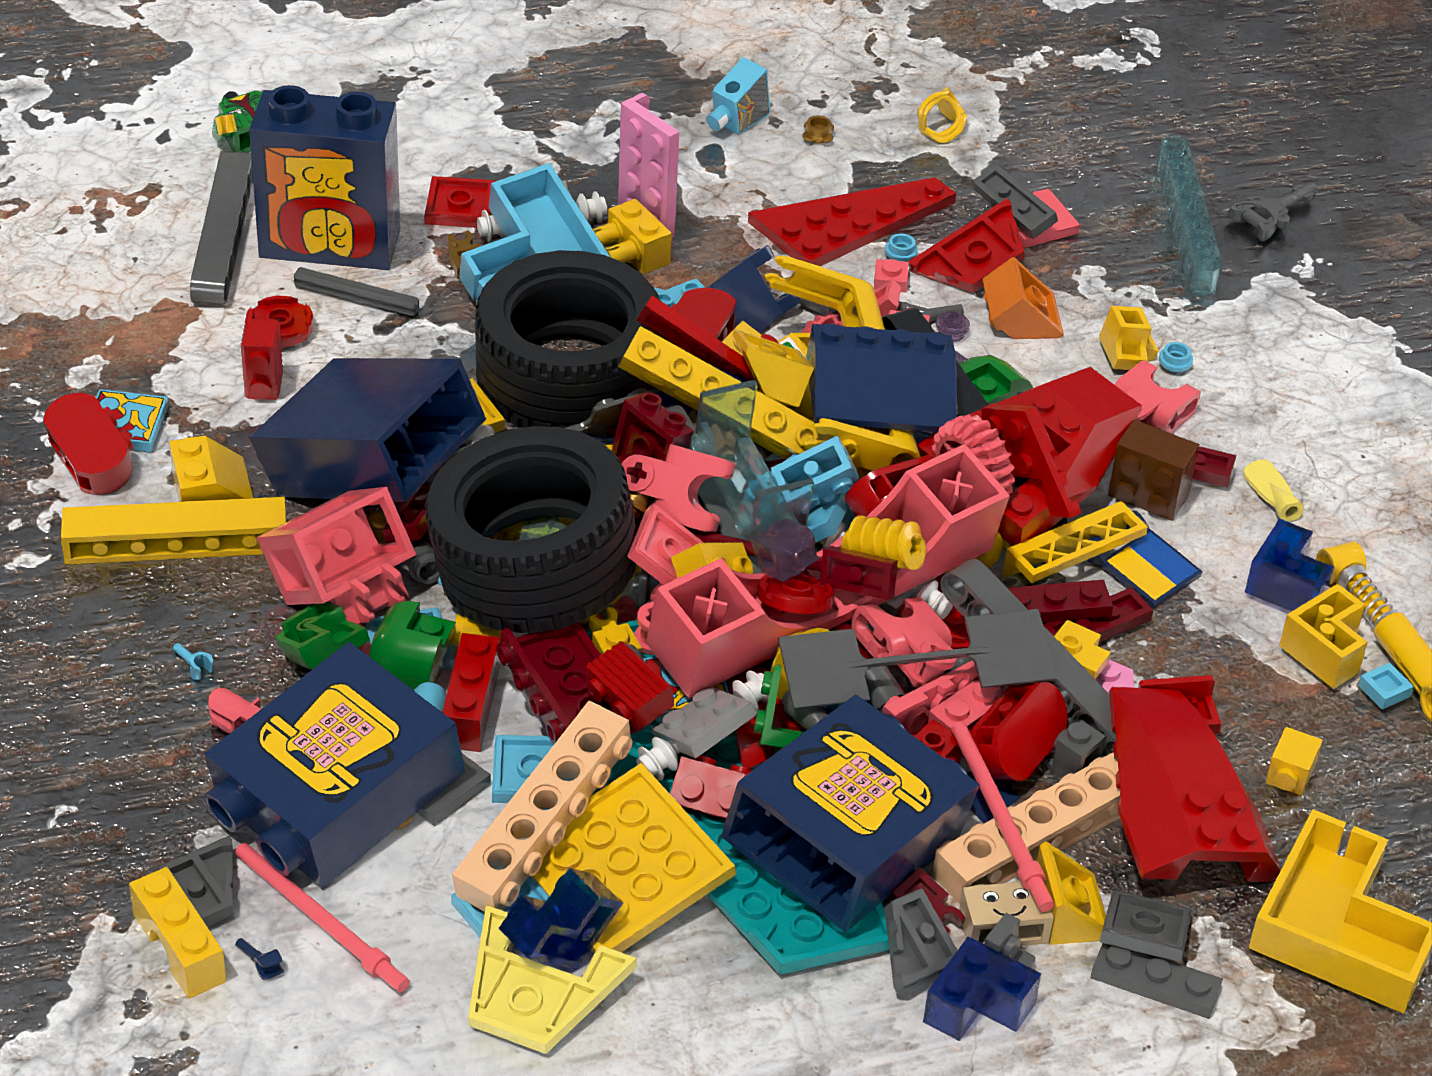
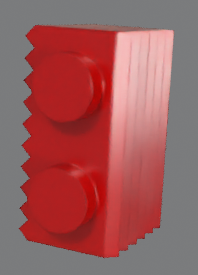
[240,319,283,400]
[586,641,674,731]

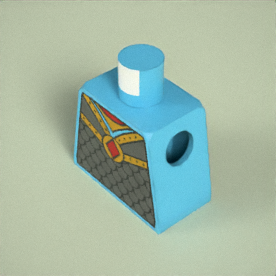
[706,57,770,134]

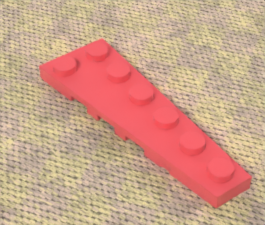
[882,661,1005,735]

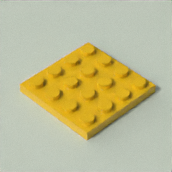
[526,763,736,954]

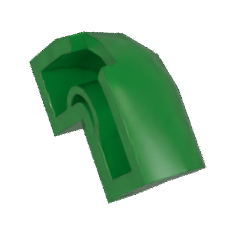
[959,355,1033,405]
[274,601,370,671]
[369,601,456,690]

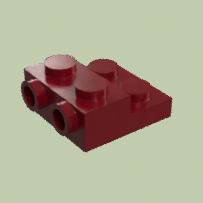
[611,392,694,479]

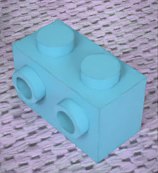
[771,436,860,512]

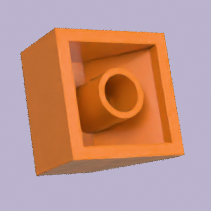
[983,257,1064,339]

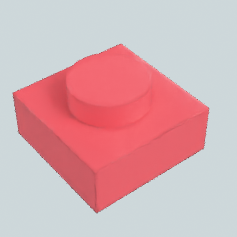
[874,259,909,293]
[875,279,901,317]

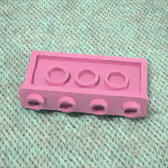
[618,93,680,238]

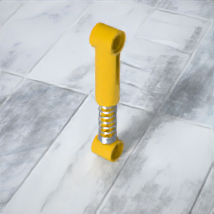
[1316,541,1432,722]

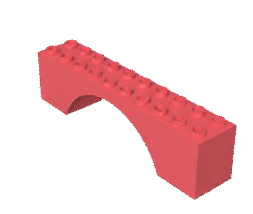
[646,444,1010,698]

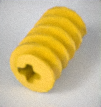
[841,515,926,570]

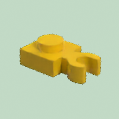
[589,607,642,654]

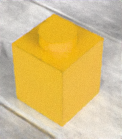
[1265,727,1323,796]

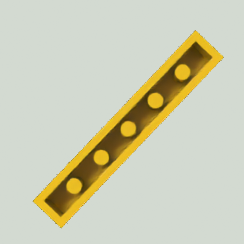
[61,497,287,565]

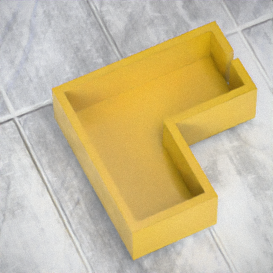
[1249,809,1432,1014]

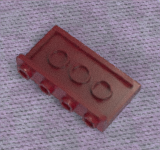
[496,623,644,744]

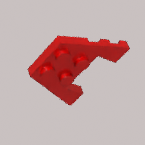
[981,403,1081,518]

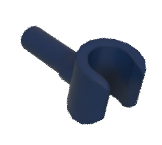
[235,938,284,980]

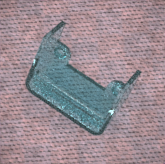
[691,380,815,551]

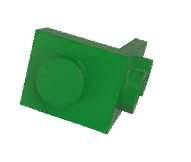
[754,663,804,753]

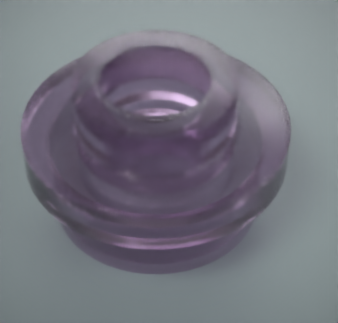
[936,311,970,342]

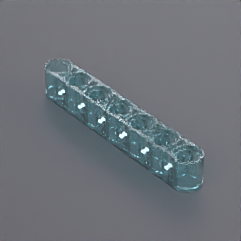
[1156,135,1222,296]

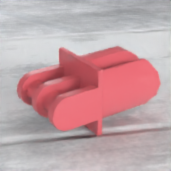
[208,688,261,734]

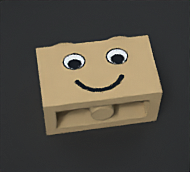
[959,880,1053,951]

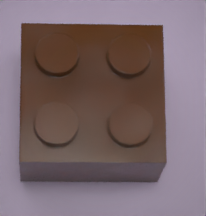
[1108,420,1200,521]

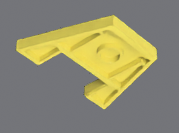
[468,905,637,1054]

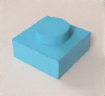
[1358,662,1414,710]

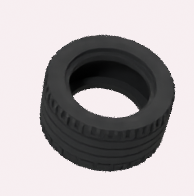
[475,250,661,433]
[425,426,637,633]

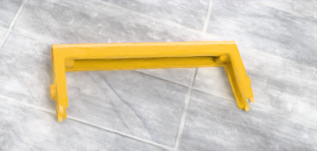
[765,256,920,471]

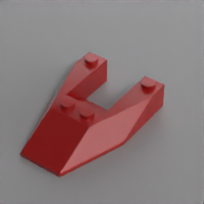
[917,367,1142,546]

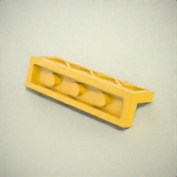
[1002,501,1148,583]

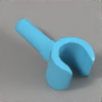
[173,643,213,680]

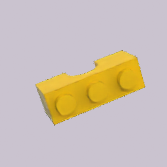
[129,867,226,999]

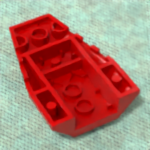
[1109,686,1282,882]

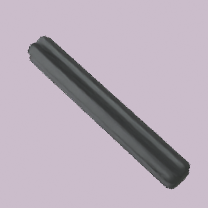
[293,267,420,316]

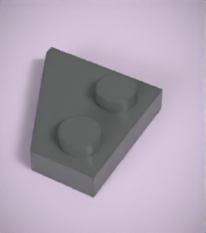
[158,836,234,927]
[884,888,963,992]

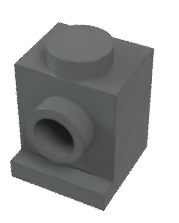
[1046,720,1106,778]

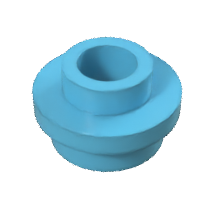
[885,233,918,262]
[1159,342,1193,373]

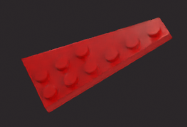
[748,177,956,266]

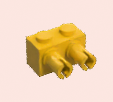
[593,198,672,275]

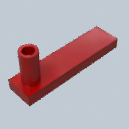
[636,295,779,391]

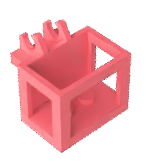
[256,487,416,624]

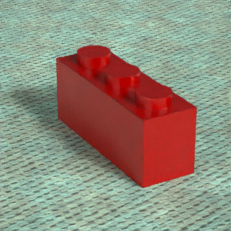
[442,633,500,752]

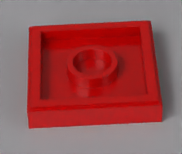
[424,176,496,228]

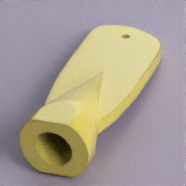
[1243,459,1304,523]

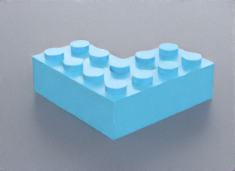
[459,163,610,303]

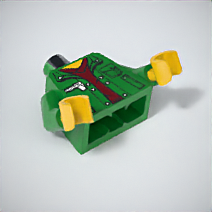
[212,90,262,153]

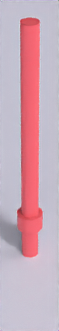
[951,722,1055,912]
[235,843,410,993]

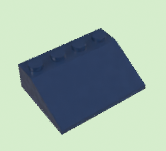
[806,324,957,432]

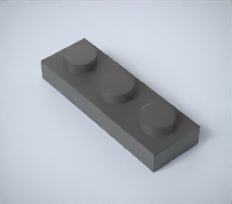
[972,164,1058,239]
[1090,943,1223,1019]

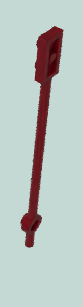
[635,516,898,600]

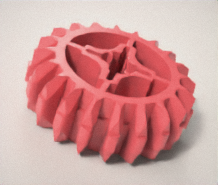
[932,414,1015,495]

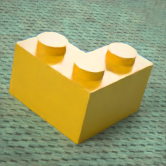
[1279,584,1368,689]

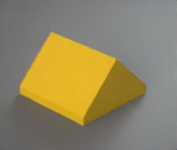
[1037,841,1106,945]

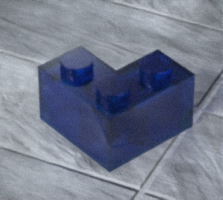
[1245,518,1334,611]
[498,867,623,970]
[923,936,1042,1041]

